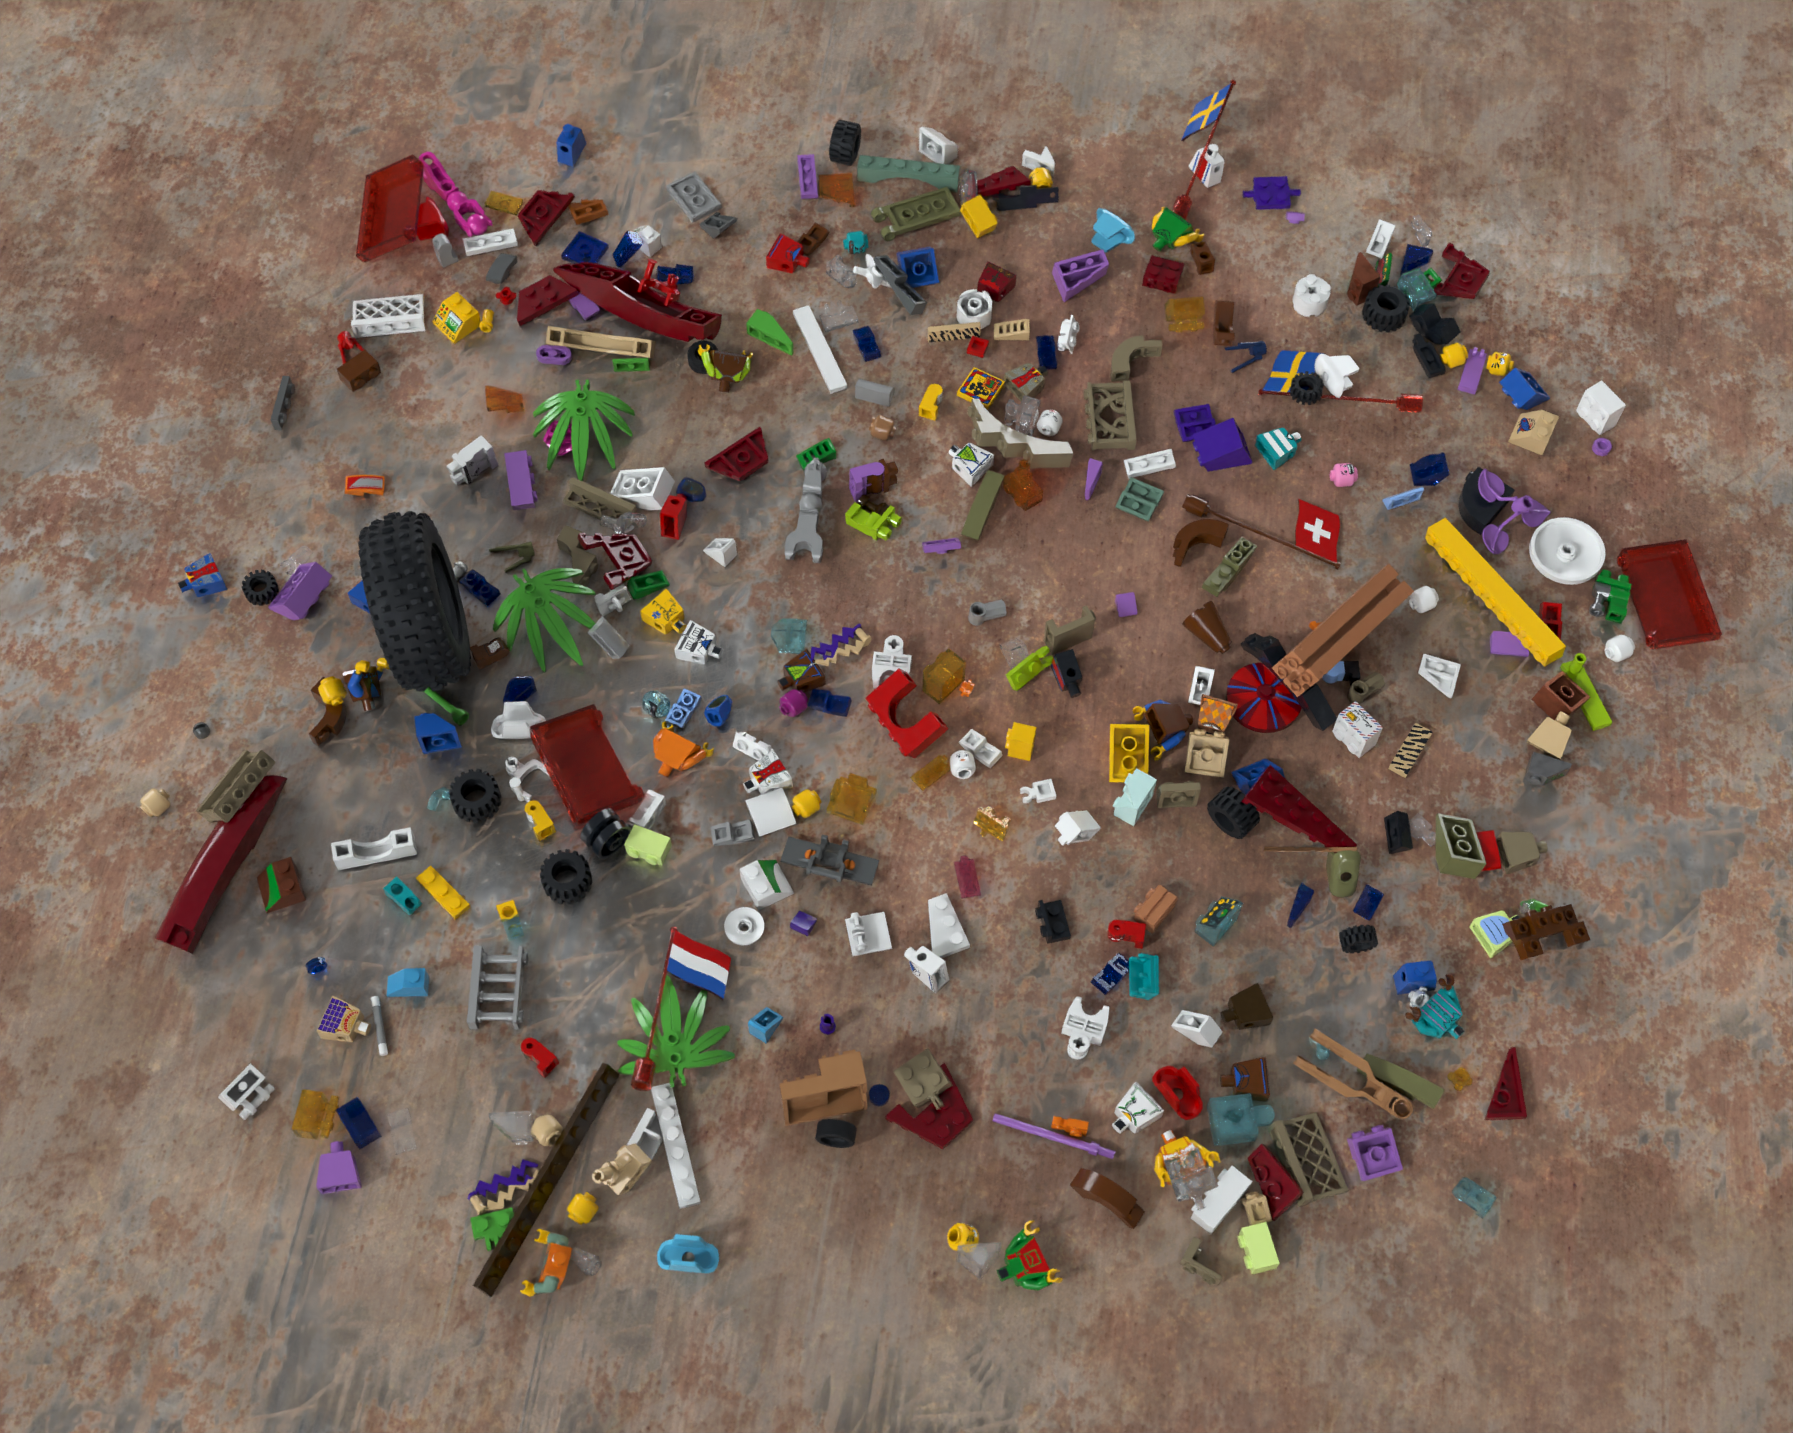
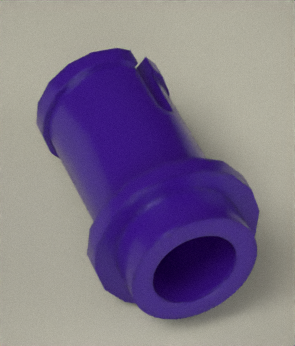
[820,1014,836,1035]

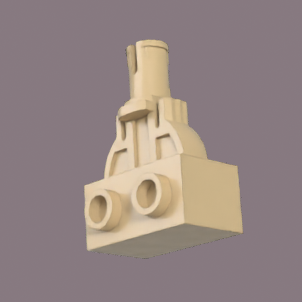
[592,1143,652,1195]

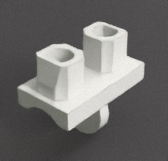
[594,584,631,617]

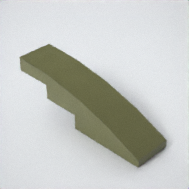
[961,470,1005,541]
[1357,1053,1445,1109]

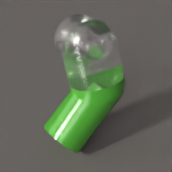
[1518,899,1549,915]

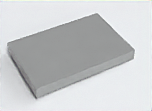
[666,171,722,223]

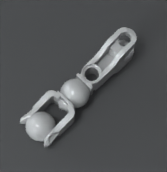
[785,458,827,563]

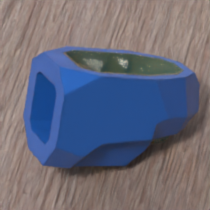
[704,695,733,726]

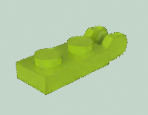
[1006,646,1053,691]

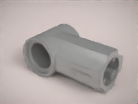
[968,599,1007,626]

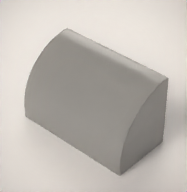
[855,379,895,407]
[587,617,629,659]

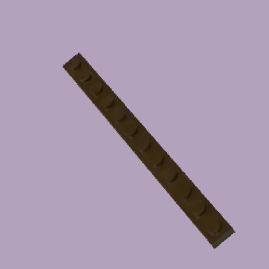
[473,1063,620,1297]

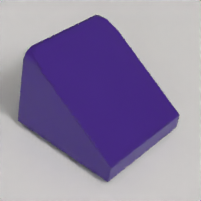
[790,911,817,936]

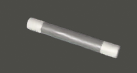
[371,996,388,1056]

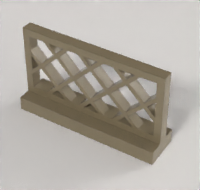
[1268,1113,1348,1207]

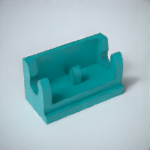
[1129,953,1159,1000]

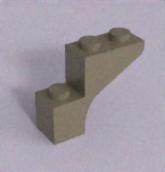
[557,525,598,587]

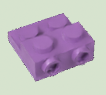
[1347,1125,1403,1181]

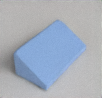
[1383,487,1424,510]

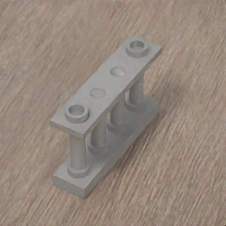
[467,946,528,1030]

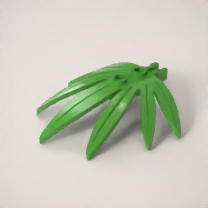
[533,380,635,481]
[493,568,596,673]
[617,975,735,1087]

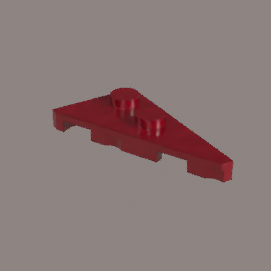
[1485,1047,1527,1120]

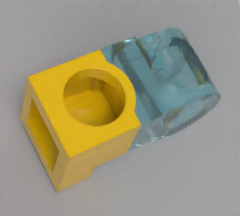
[496,900,525,941]

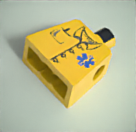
[640,589,687,634]

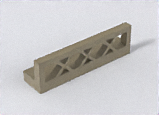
[563,477,637,532]

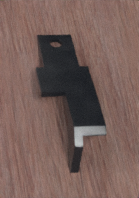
[991,185,1059,211]

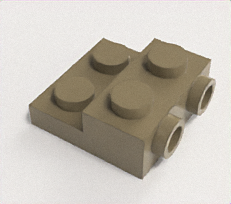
[1156,781,1201,808]

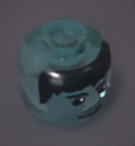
[642,690,671,719]

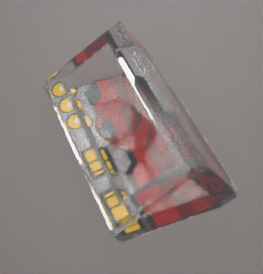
[959,169,978,207]

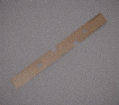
[1263,847,1357,852]

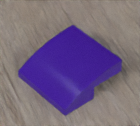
[1174,404,1216,442]

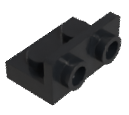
[1035,900,1071,944]

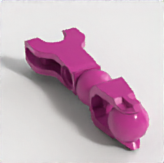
[419,152,493,237]

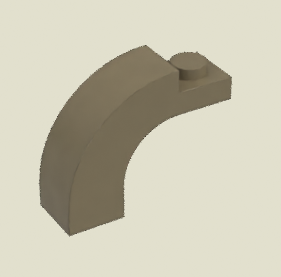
[1110,335,1162,382]

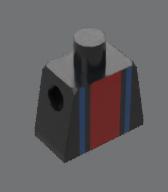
[1050,649,1083,698]

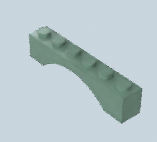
[857,155,960,192]

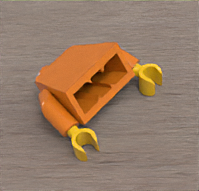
[653,722,714,777]

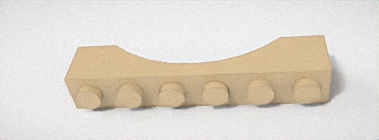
[546,326,656,359]

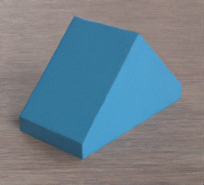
[748,1007,783,1043]

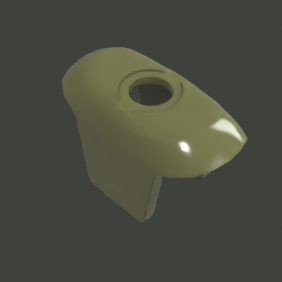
[1326,849,1361,898]

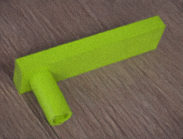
[1560,653,1612,731]

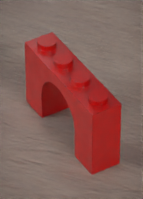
[866,668,949,759]

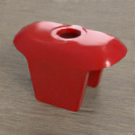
[408,196,449,241]
[1152,1066,1203,1120]

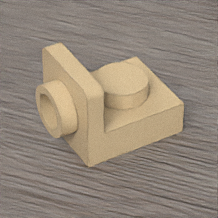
[1240,1191,1272,1226]

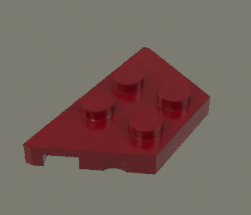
[517,190,575,246]
[517,275,579,326]
[704,427,769,481]

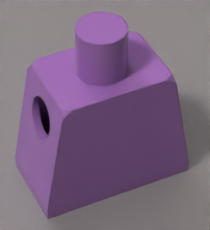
[317,1141,362,1194]

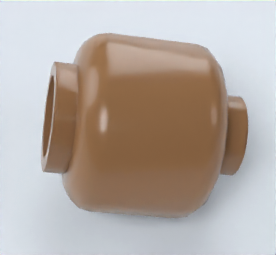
[869,415,896,441]

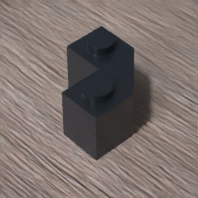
[1409,303,1461,345]

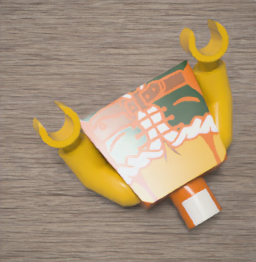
[1154,1130,1221,1187]

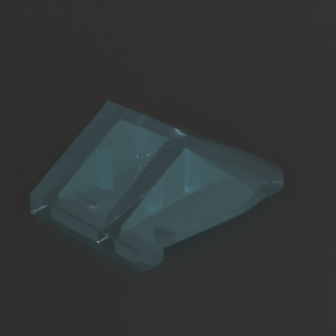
[771,618,807,654]

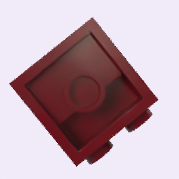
[1142,255,1185,294]

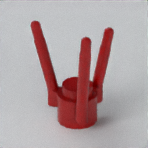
[337,331,365,364]

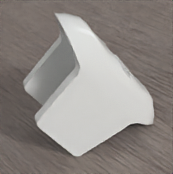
[1315,354,1359,398]
[491,701,547,739]

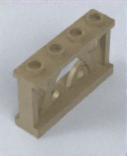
[1083,380,1136,450]
[196,750,275,823]

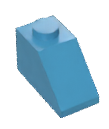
[386,968,429,997]

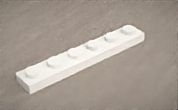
[651,1083,700,1209]

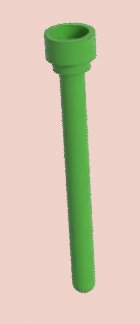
[423,687,469,726]

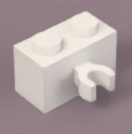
[1055,810,1101,846]

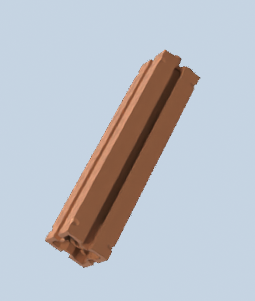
[1272,564,1414,697]

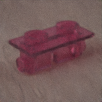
[954,855,981,899]

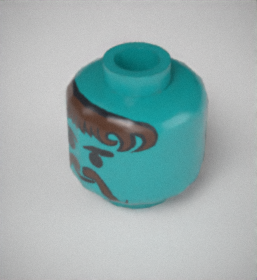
[843,231,869,255]

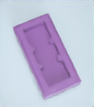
[922,538,961,554]

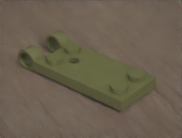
[871,187,961,242]

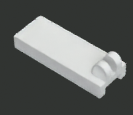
[1124,449,1176,479]

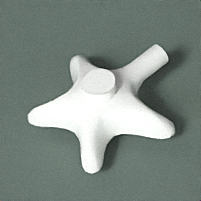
[853,254,892,288]

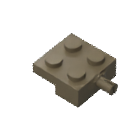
[893,1048,952,1110]

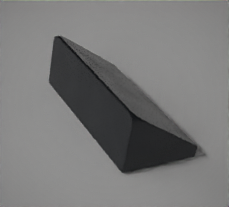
[1384,811,1413,854]

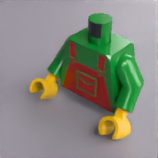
[996,1221,1062,1291]

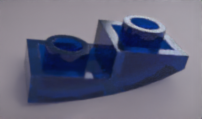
[1036,335,1057,369]
[459,569,501,606]

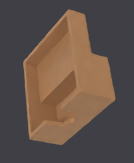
[779,1049,867,1126]

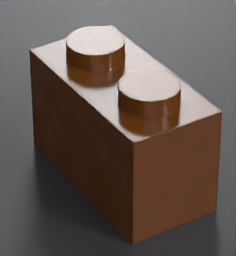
[337,350,381,392]

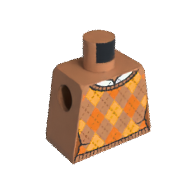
[1198,694,1238,735]

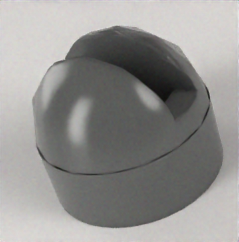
[193,722,210,739]

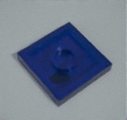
[561,231,609,264]

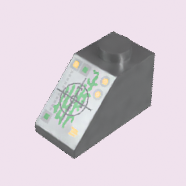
[1524,752,1572,786]

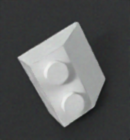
[919,127,958,164]

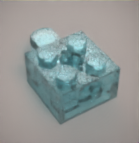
[1207,1093,1275,1146]

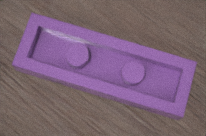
[797,154,818,199]

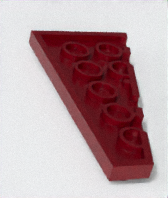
[1241,765,1357,854]

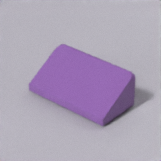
[1490,631,1529,657]

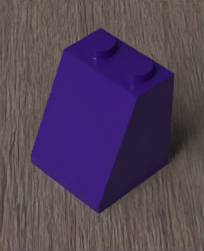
[1192,418,1253,472]

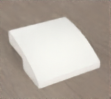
[745,788,796,837]

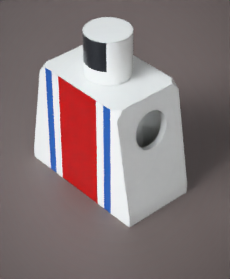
[1189,144,1224,188]

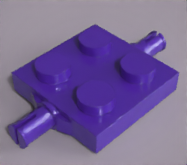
[1242,176,1301,210]

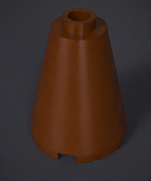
[1182,601,1232,654]

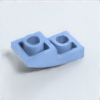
[665,688,702,728]

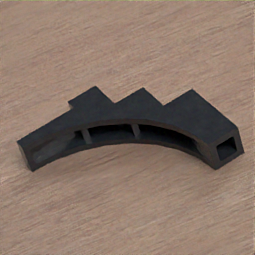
[1241,633,1337,731]

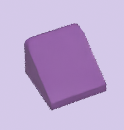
[1115,592,1137,617]

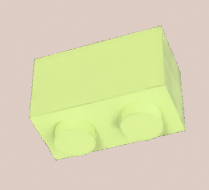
[624,824,672,866]
[1237,1222,1279,1275]

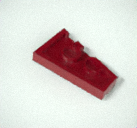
[1247,1144,1304,1221]

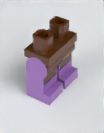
[849,459,898,502]

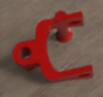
[638,259,680,306]

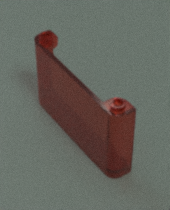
[356,155,424,262]
[1617,539,1722,650]
[530,704,644,826]

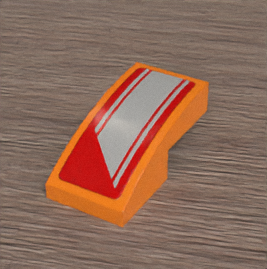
[345,475,385,496]

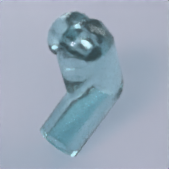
[426,787,450,811]
[1309,1037,1330,1060]

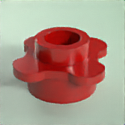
[496,287,517,305]

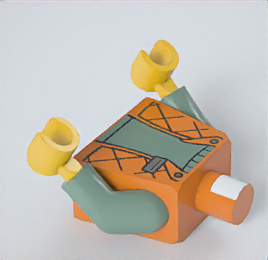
[520,1229,572,1297]

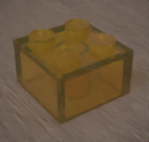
[922,648,966,704]

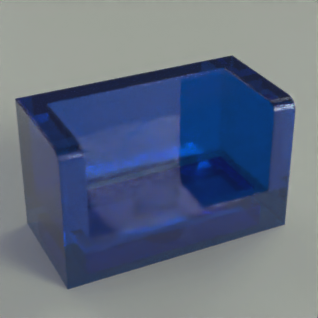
[336,1097,381,1150]

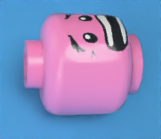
[1330,463,1358,487]

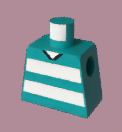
[1255,428,1302,470]

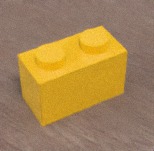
[960,195,998,239]
[1005,722,1037,761]

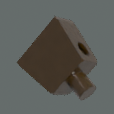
[1220,983,1273,1030]

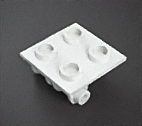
[845,912,892,956]

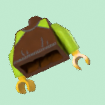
[698,345,753,393]

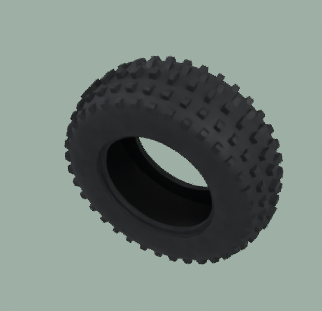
[358,511,471,692]

